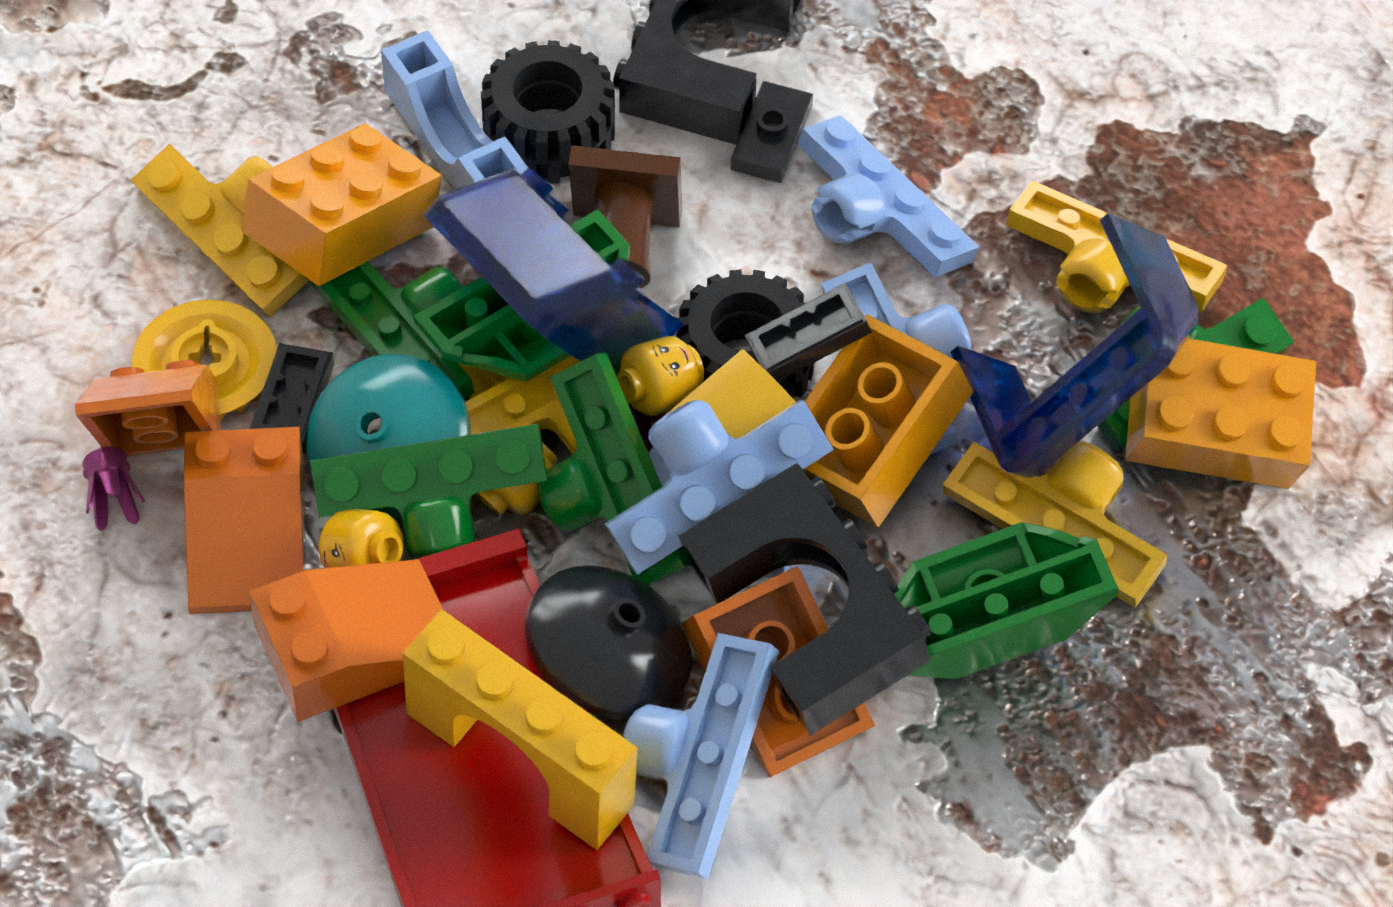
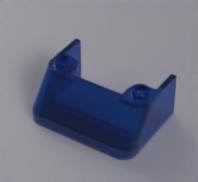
[423,167,684,377]
[950,213,1199,478]

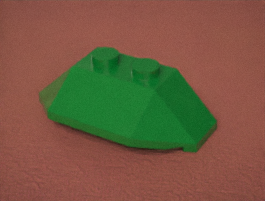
[413,209,630,382]
[894,522,1119,679]

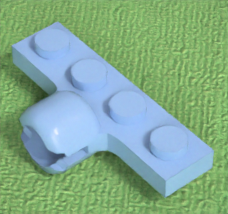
[797,115,979,277]
[821,263,974,454]
[604,400,834,575]
[623,633,779,879]

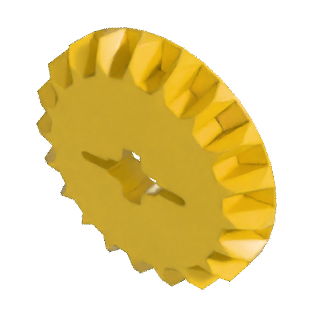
[132,300,277,422]

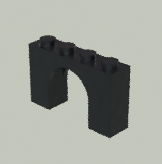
[613,0,803,145]
[679,463,931,736]

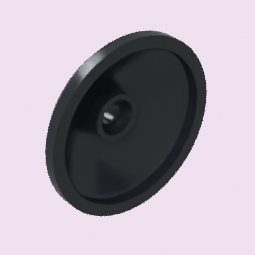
[525,565,692,720]

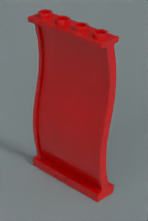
[334,529,661,907]

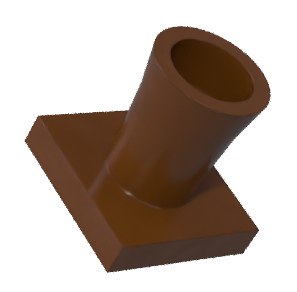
[568,145,682,291]

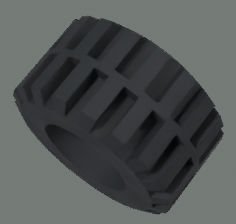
[481,40,615,184]
[676,269,814,399]

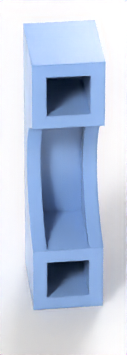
[381,30,533,235]

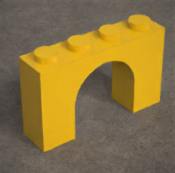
[403,609,638,850]

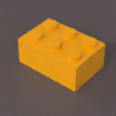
[242,123,442,286]
[803,314,973,528]
[1125,332,1316,489]

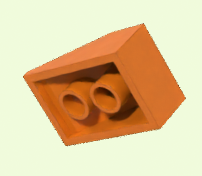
[75,360,221,456]
[184,427,305,614]
[249,559,443,722]
[681,566,875,778]

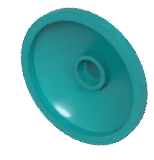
[306,354,471,520]

